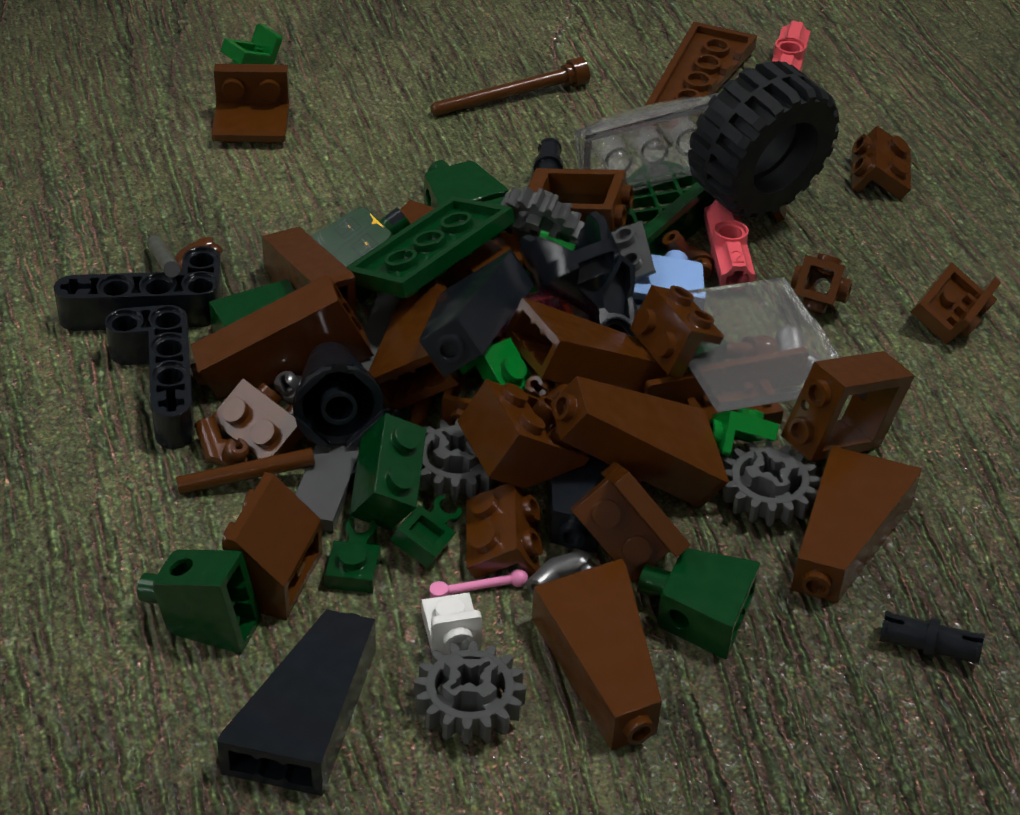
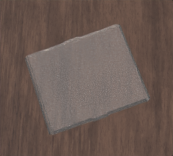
[687,277,841,412]

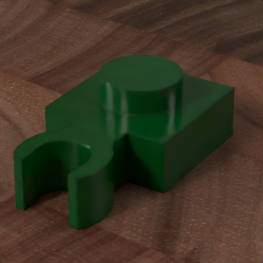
[390,495,462,568]
[325,518,381,593]

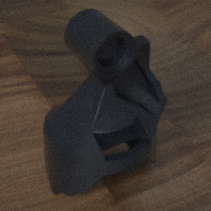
[519,211,638,337]

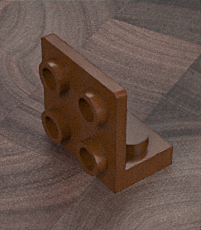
[211,64,290,144]

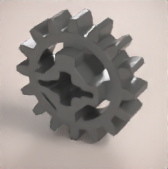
[501,186,585,244]
[419,418,501,502]
[721,442,820,526]
[414,641,526,744]

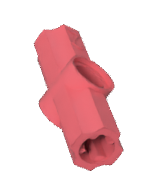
[772,21,811,72]
[704,199,756,294]

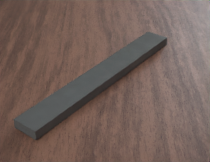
[295,292,400,532]

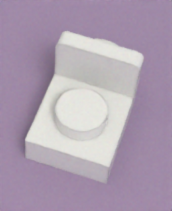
[421,592,482,655]

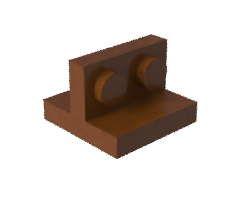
[570,461,691,583]

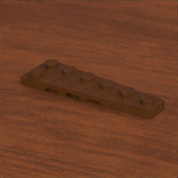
[633,21,758,145]

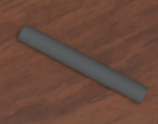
[147,236,180,277]

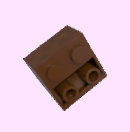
[457,379,590,489]
[222,472,323,620]

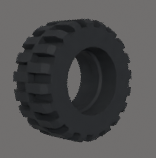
[688,61,840,218]

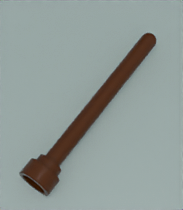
[430,57,590,116]

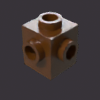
[791,253,853,315]

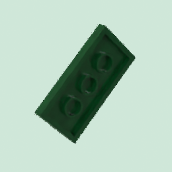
[346,196,515,298]

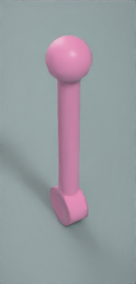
[430,568,528,598]

